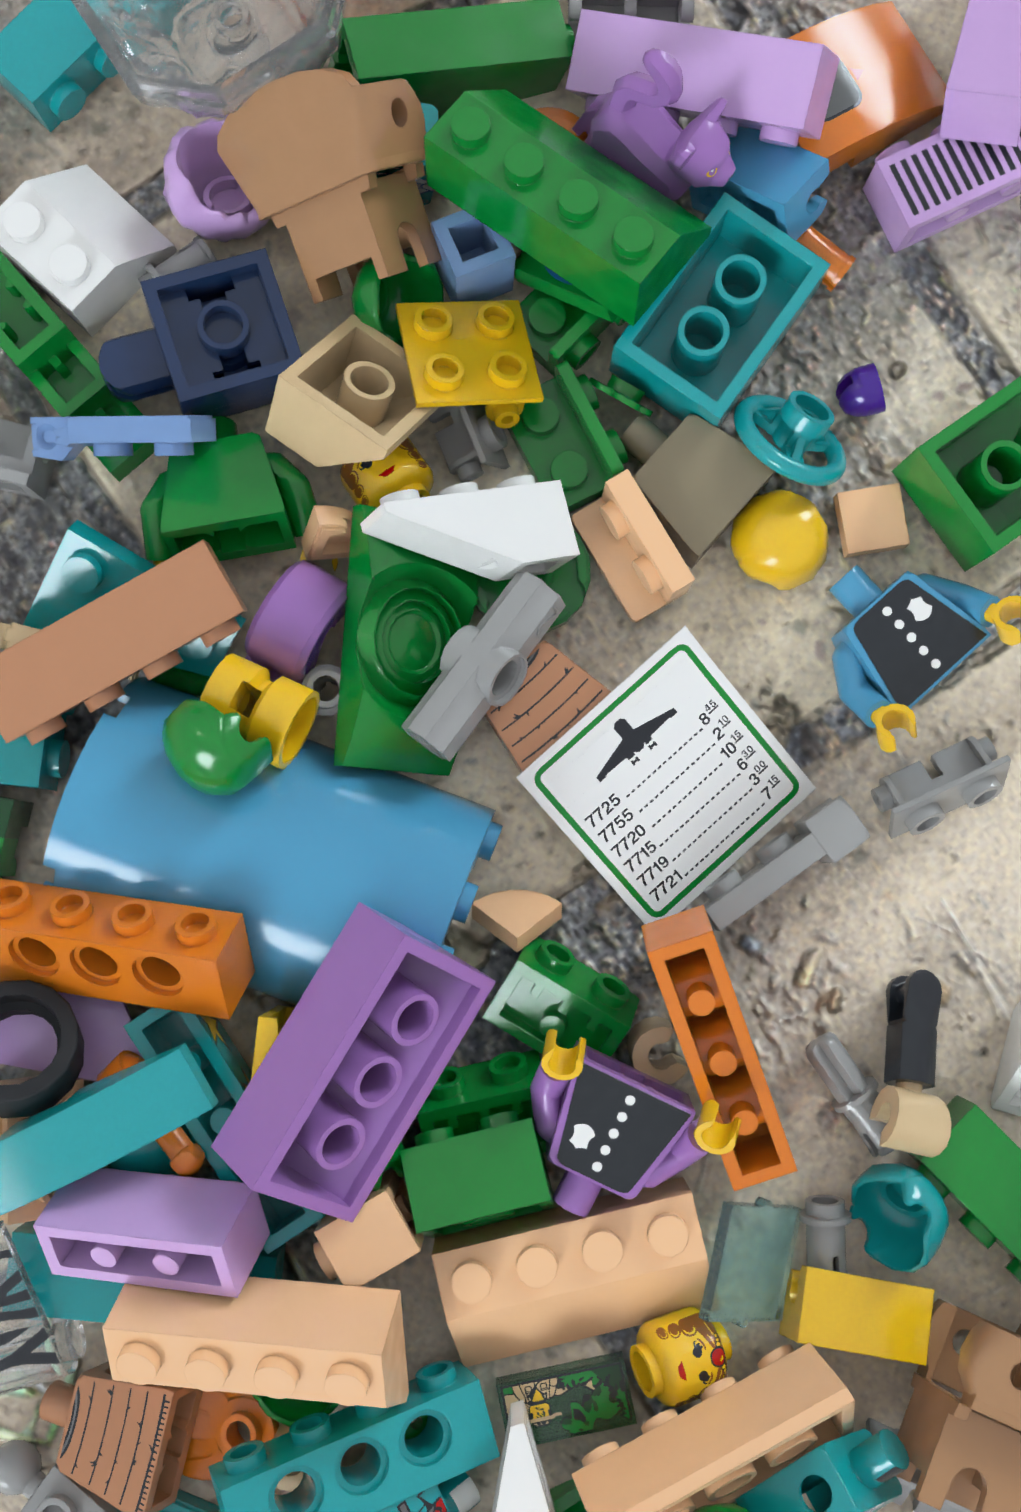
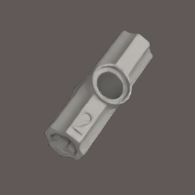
[401,571,566,762]

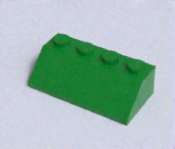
[424,89,712,326]

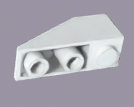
[360,475,580,581]

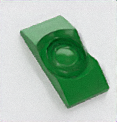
[334,504,479,776]

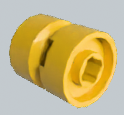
[200,653,320,769]

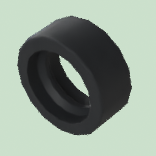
[0,980,84,1118]

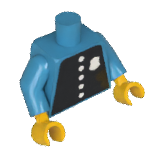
[829,565,1021,753]

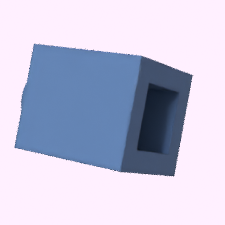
[431,210,516,302]

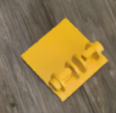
[395,300,544,429]

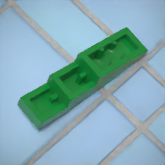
[0,251,154,482]

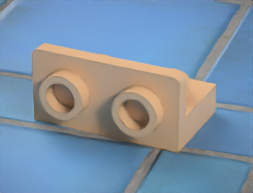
[571,469,695,623]

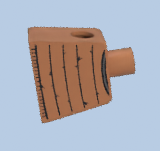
[484,640,611,773]
[39,1361,203,1512]

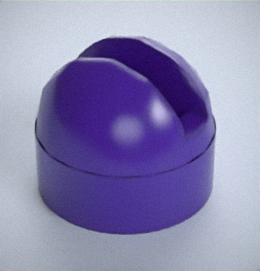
[836,363,886,417]

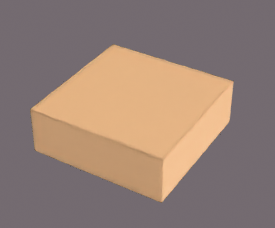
[833,483,910,558]

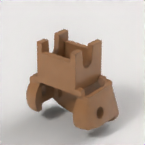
[217,67,442,304]
[896,1298,1021,1512]

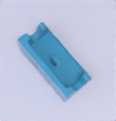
[689,126,830,240]

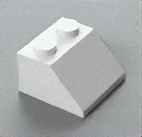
[0,164,177,337]

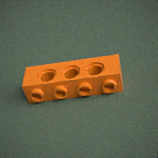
[0,878,255,1020]
[641,904,798,1191]

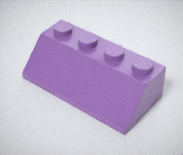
[211,902,496,1223]

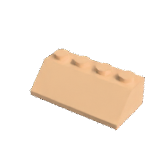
[431,1177,715,1367]
[102,1276,409,1408]
[571,1342,855,1512]

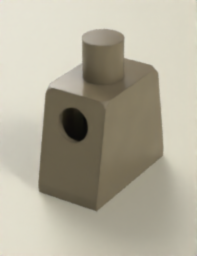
[620,414,775,569]

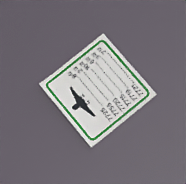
[516,625,816,924]

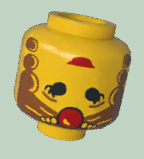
[340,437,434,508]
[630,1307,732,1407]

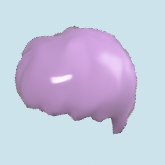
[163,118,269,242]

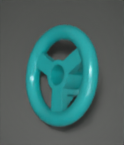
[734,391,846,486]

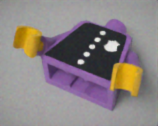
[530,1029,742,1217]

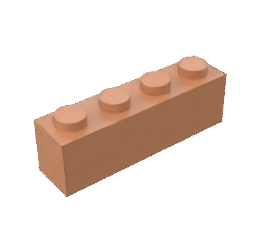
[0,540,248,746]

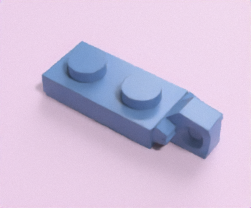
[30,415,217,461]

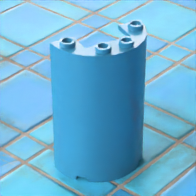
[43,677,503,1005]

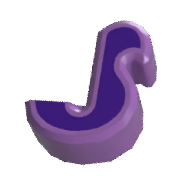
[245,560,347,684]

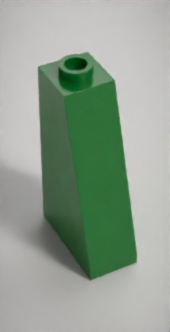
[328,0,575,120]

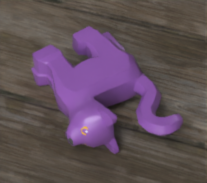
[572,48,736,201]

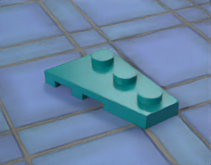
[23,520,247,676]

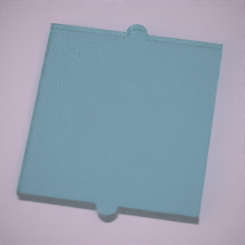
[699,1197,802,1328]

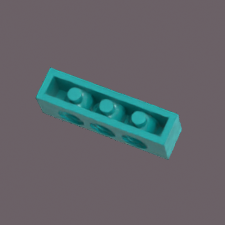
[208,1360,500,1512]

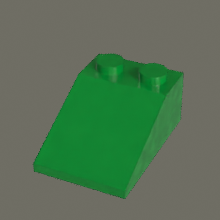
[892,376,1021,572]

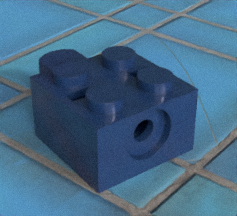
[98,248,302,417]

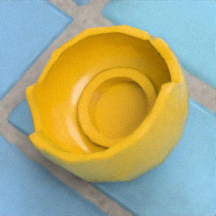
[730,490,829,591]

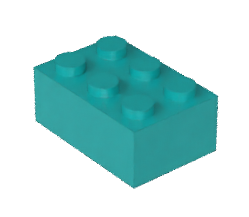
[609,192,831,428]

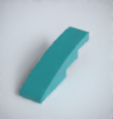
[0,1043,219,1216]

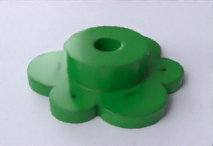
[589,374,653,417]

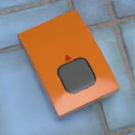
[787,1,946,172]

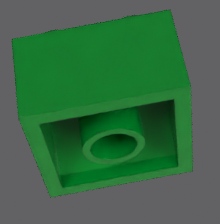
[399,1111,557,1238]

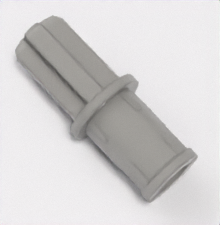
[805,1032,895,1157]

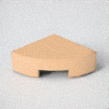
[301,505,352,561]
[472,890,562,953]

